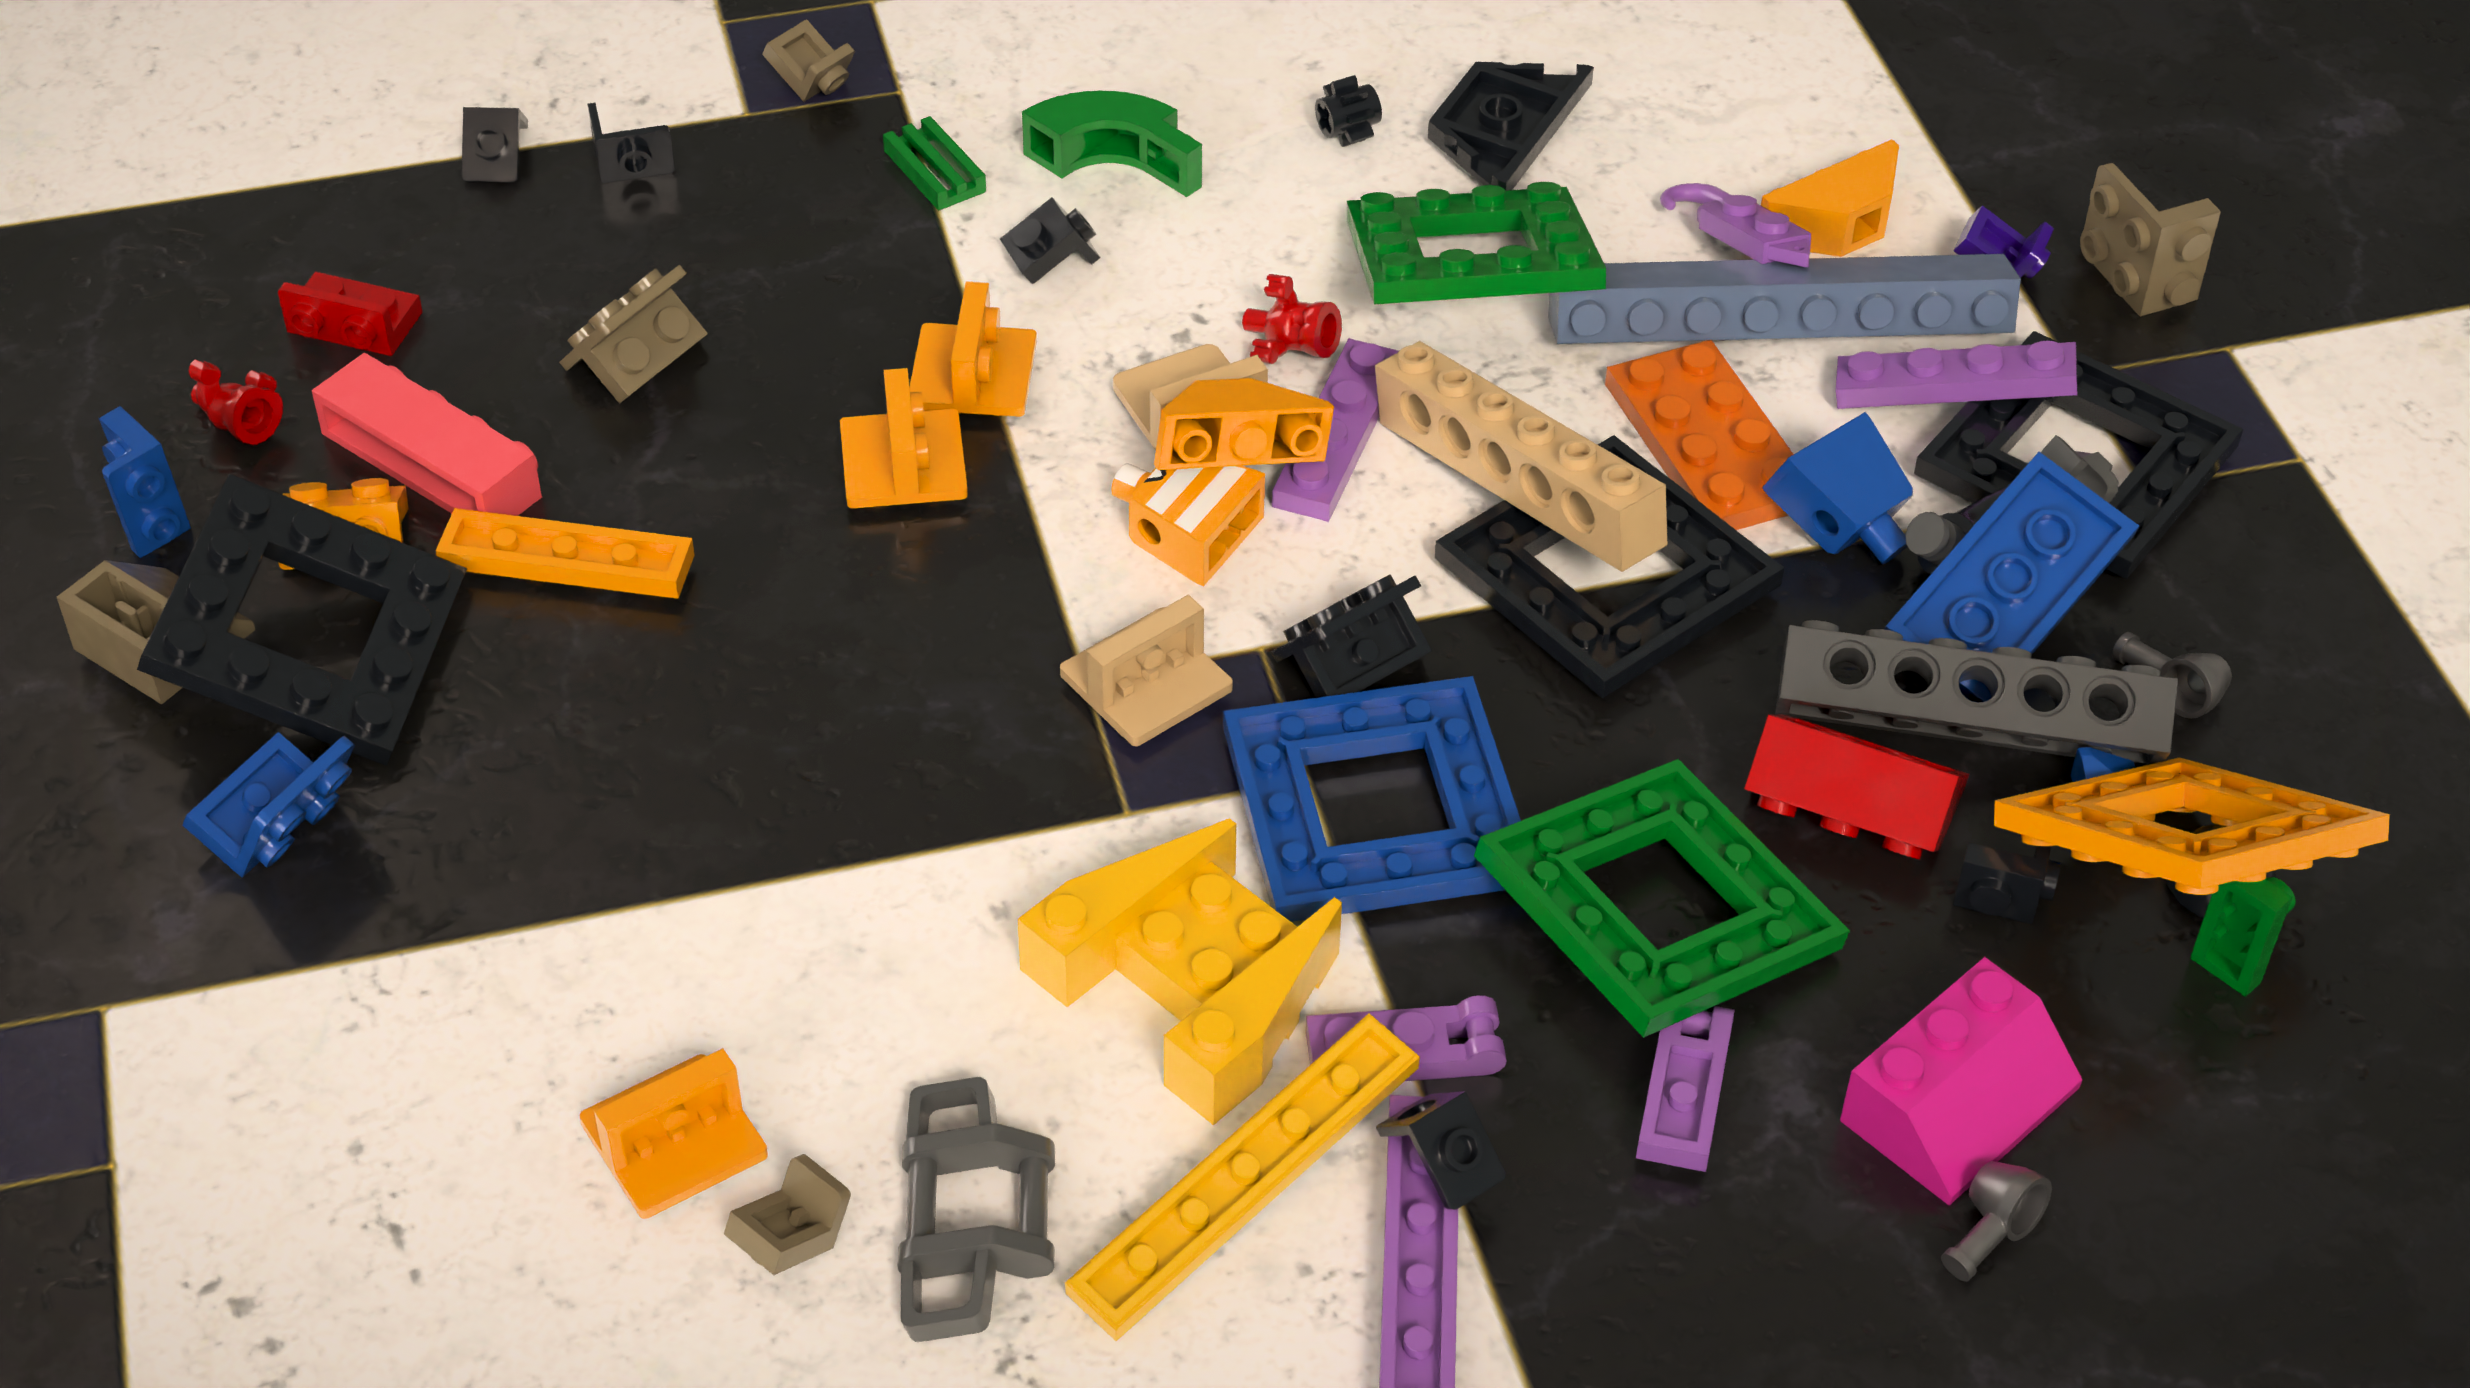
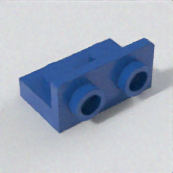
[99,406,191,558]

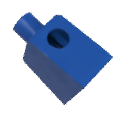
[1762,412,1913,565]

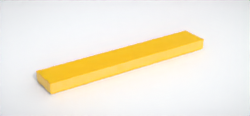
[1065,1013,1420,1341]

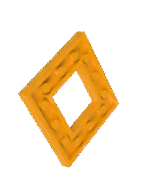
[1994,758,2390,895]

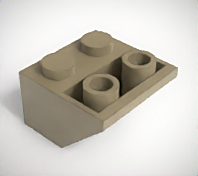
[57,560,255,704]

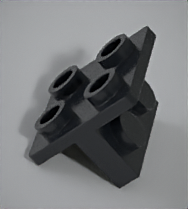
[1270,574,1432,698]

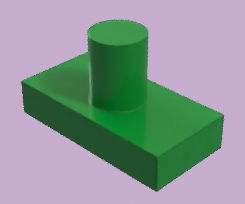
[2190,877,2296,997]

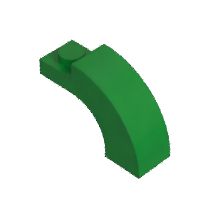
[1022,90,1202,197]

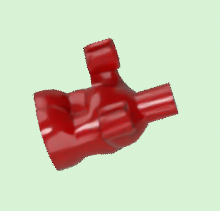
[1242,274,1342,364]
[188,359,283,445]

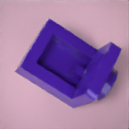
[1953,205,2054,279]

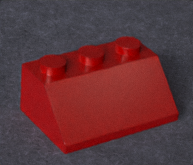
[1744,714,1970,859]

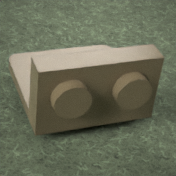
[2080,163,2221,317]

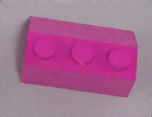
[1840,957,2082,1206]

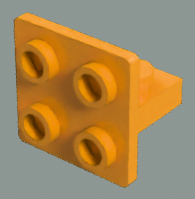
[909,282,1037,417]
[840,368,968,508]
[580,1048,768,1219]

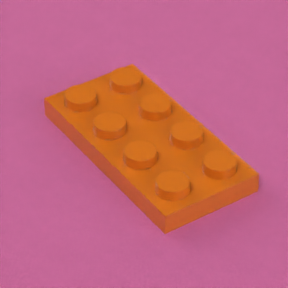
[1605,340,1794,530]

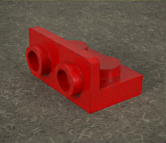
[278,271,423,356]

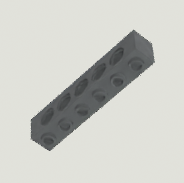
[1775,620,2178,767]

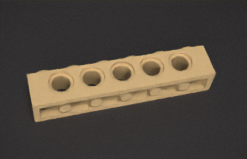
[1375,341,1668,572]

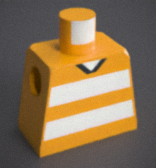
[1111,463,1265,586]

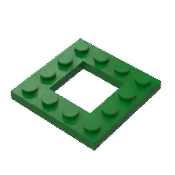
[1347,182,1606,304]
[1474,759,1850,1038]

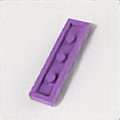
[1272,338,1399,522]
[1836,341,2077,409]

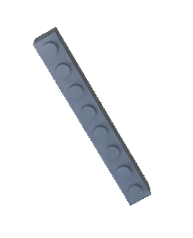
[1548,254,2021,344]

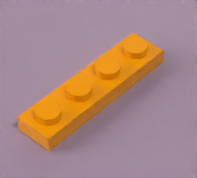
[436,508,695,599]

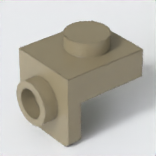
[762,19,855,102]
[724,1154,851,1275]

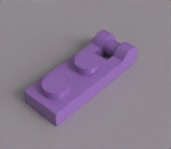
[1306,995,1507,1081]
[1636,1006,1735,1172]

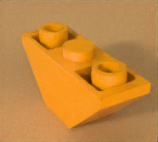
[1761,139,1899,257]
[1154,378,1334,470]

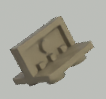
[559,264,708,404]

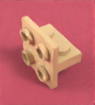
[1060,594,1233,746]

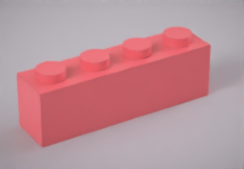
[311,352,542,516]

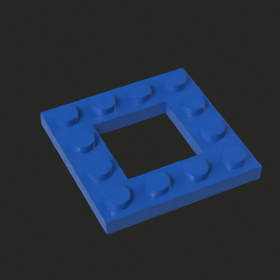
[1223,676,1521,922]

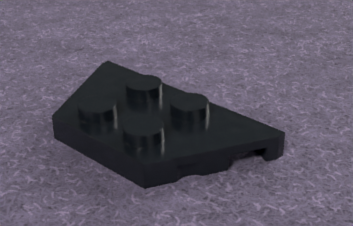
[1428,62,1594,191]

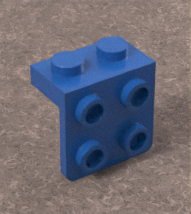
[182,732,355,878]

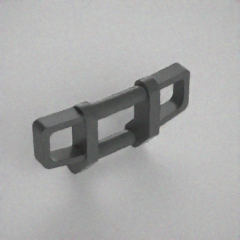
[897,1077,1055,1342]

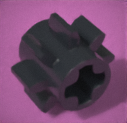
[1315,75,1382,147]

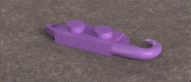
[1660,183,1811,267]

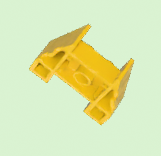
[1018,818,1342,1125]

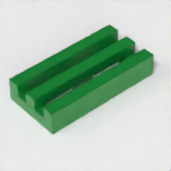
[883,116,986,211]

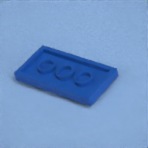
[1884,452,2139,703]

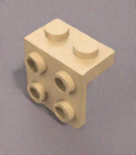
[1113,344,1268,450]

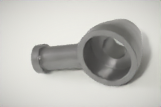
[2112,632,2232,719]
[1941,1161,2052,1282]

